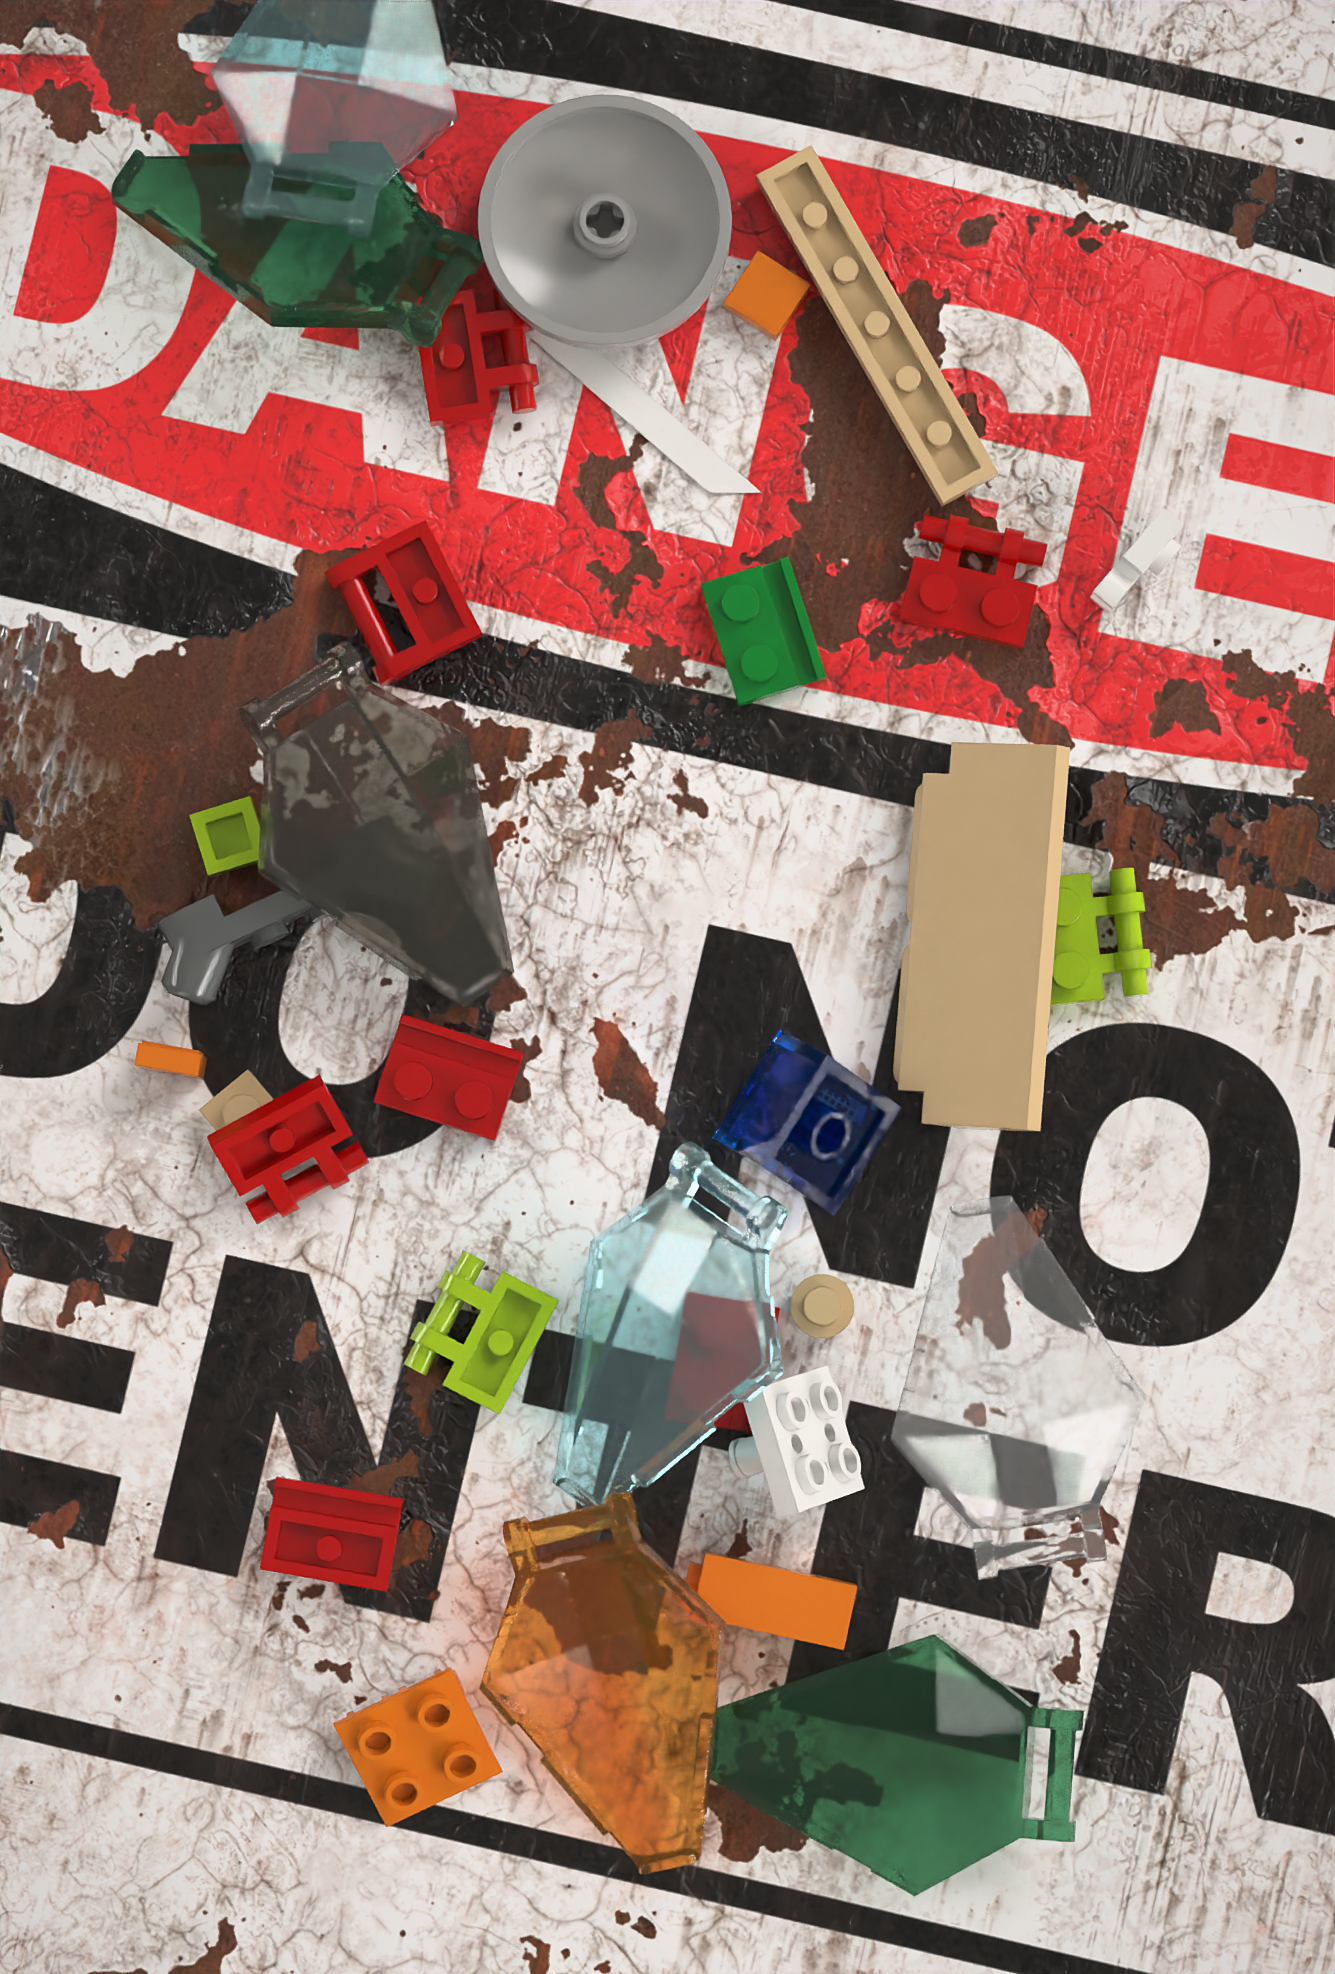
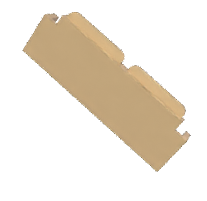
[893,742,1070,1131]

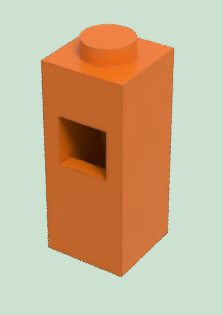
[682,1551,858,1650]

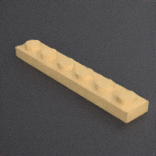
[756,145,998,507]

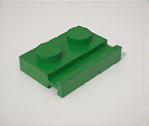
[701,556,827,707]

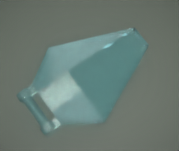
[210,0,459,237]
[553,1142,788,1517]

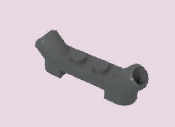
[158,815,437,1006]

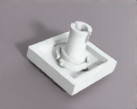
[728,1365,865,1518]

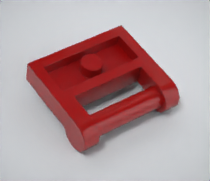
[324,520,483,686]

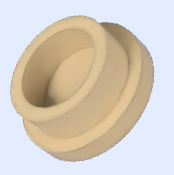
[790,1274,854,1338]

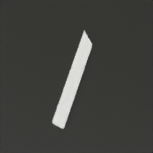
[526,329,762,493]

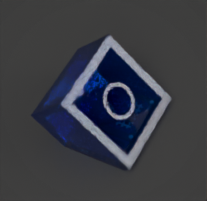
[712,1030,901,1216]

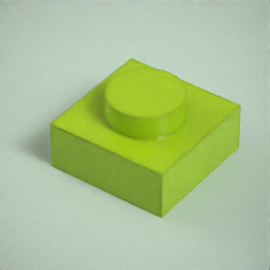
[189,796,271,878]

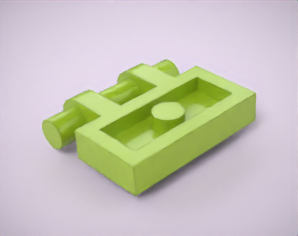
[1050,868,1152,1006]
[404,1250,559,1415]

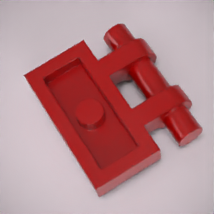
[411,288,539,427]
[899,514,1048,650]
[207,1074,370,1225]

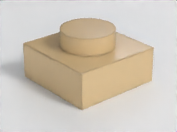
[199,1069,274,1131]

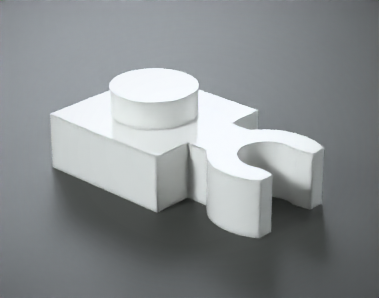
[1090,508,1183,613]

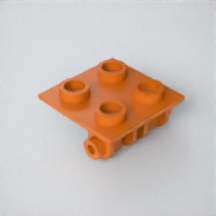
[333,1667,503,1827]

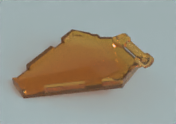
[479,1491,726,1874]

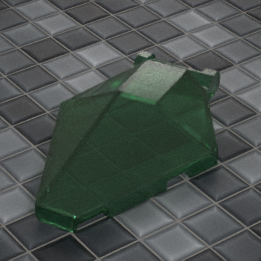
[111,142,484,348]
[701,1633,1084,1896]

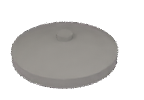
[478,94,732,350]

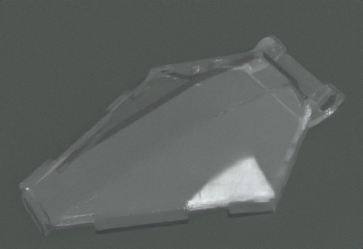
[891,1195,1147,1580]

